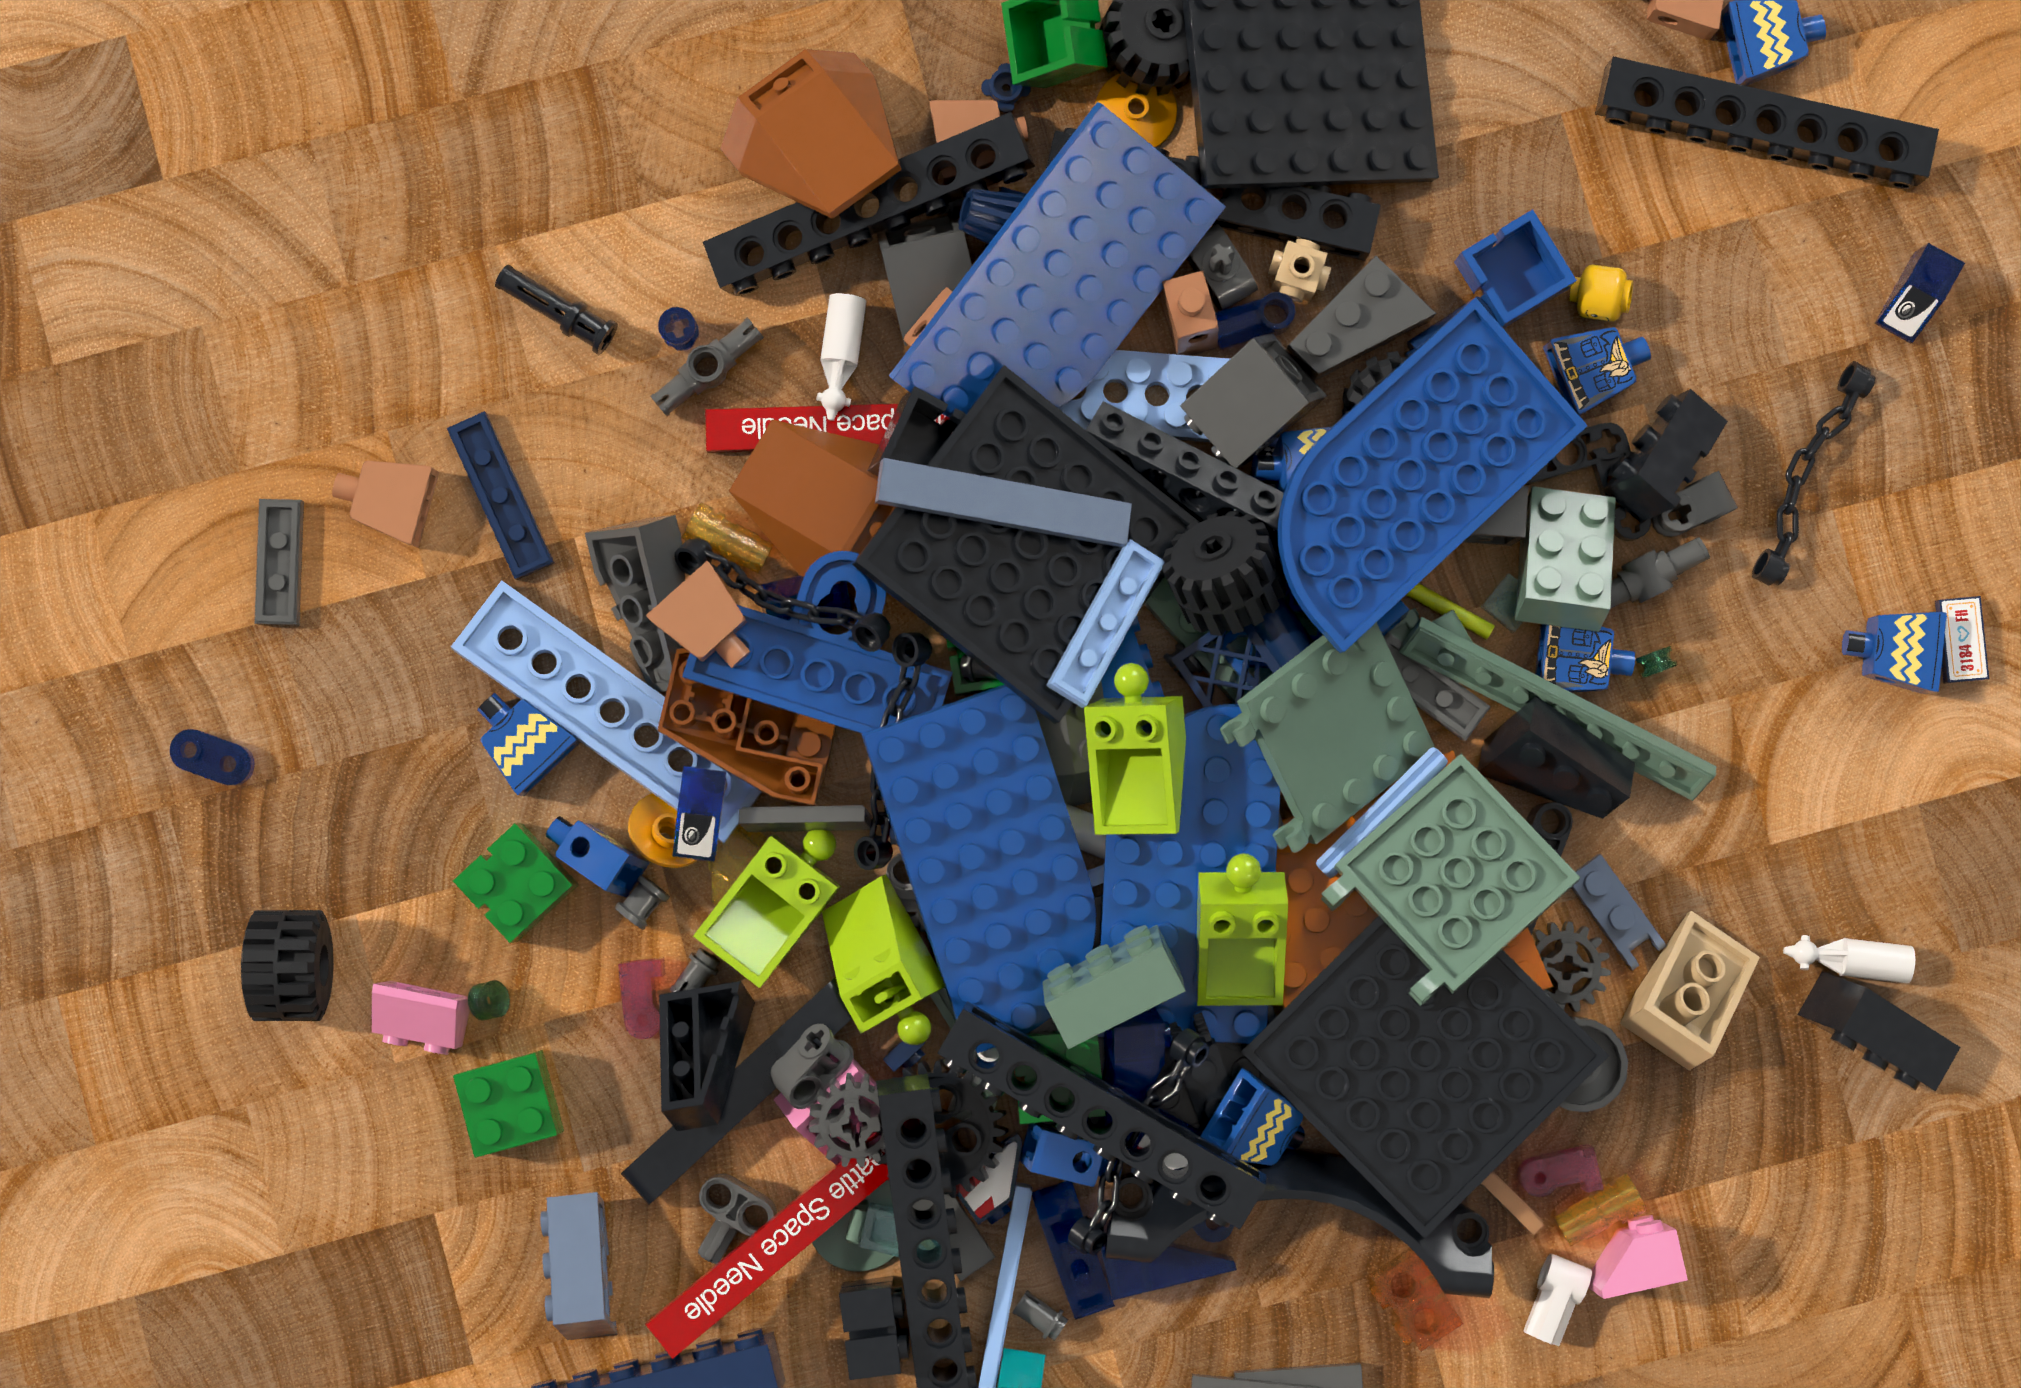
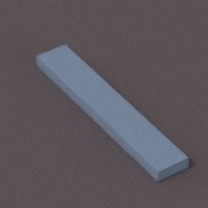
[875,458,1132,548]

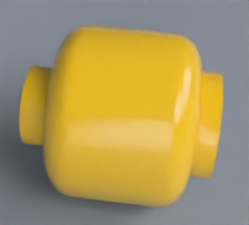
[1570,265,1633,321]

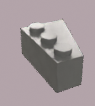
[1286,256,1436,381]

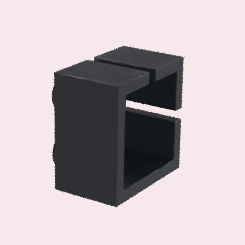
[867,386,966,476]
[839,1276,910,1380]

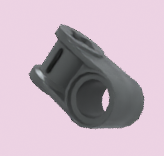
[1651,471,1738,537]
[770,1024,854,1109]

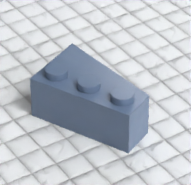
[540,1192,617,1340]

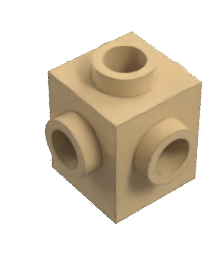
[1268,239,1331,303]

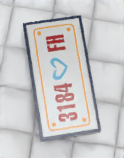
[1935,596,1989,684]

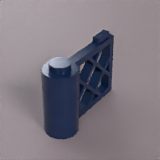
[1171,598,1314,708]

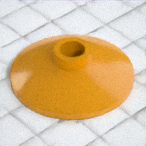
[1095,74,1177,147]
[628,793,702,868]

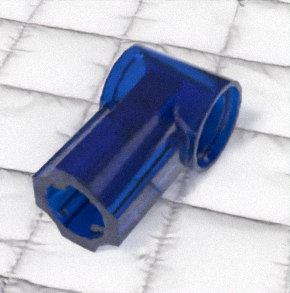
[1215,292,1296,350]

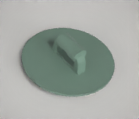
[812,1180,899,1272]

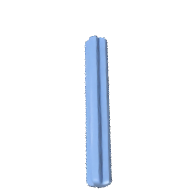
[1316,747,1448,878]

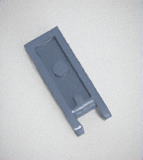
[1571,854,1666,971]

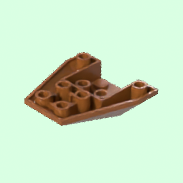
[720,49,901,219]
[729,419,895,611]
[658,648,836,806]

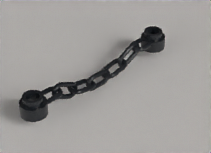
[1752,361,1876,586]
[674,538,891,652]
[854,632,932,870]
[1068,1028,1210,1255]

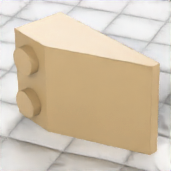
[1620,911,1760,1071]

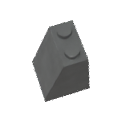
[876,212,972,346]
[1180,334,1327,469]

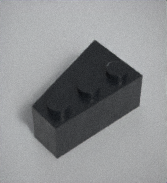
[1603,389,1728,522]
[1478,696,1635,819]
[1797,971,1961,1091]
[659,981,755,1131]

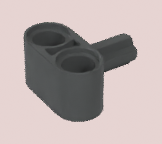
[1186,223,1258,312]
[698,1173,777,1264]

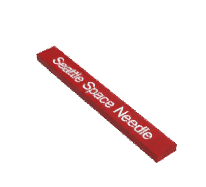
[705,404,946,453]
[645,1118,919,1359]

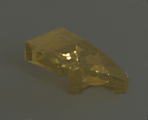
[708,824,768,906]

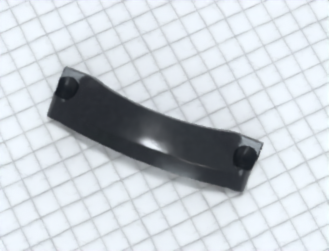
[1105,1147,1494,1299]

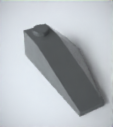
[585,515,685,691]

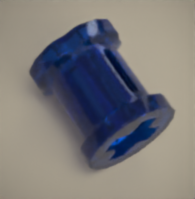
[658,307,699,351]

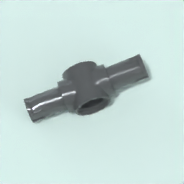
[650,317,764,417]
[1610,537,1710,609]

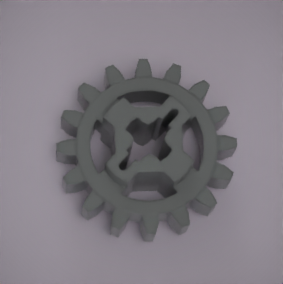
[1532,921,1611,1012]
[809,1073,885,1168]

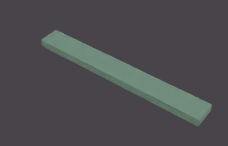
[1399,617,1717,801]

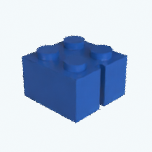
[1454,209,1577,329]

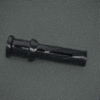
[495,265,618,355]

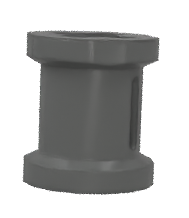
[615,874,670,930]

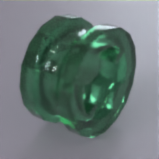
[1635,646,1678,678]
[468,980,510,1021]

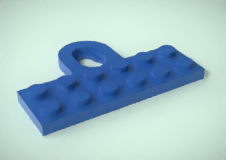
[682,551,953,734]

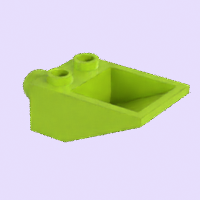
[1084,663,1186,835]
[693,830,842,988]
[1197,853,1288,1006]
[822,874,945,1045]

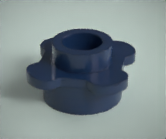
[981,63,1031,113]

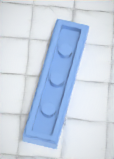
[1046,539,1165,708]

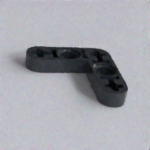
[1525,422,1651,541]

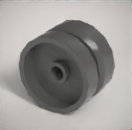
[1559,1016,1628,1112]

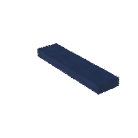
[447,411,555,580]

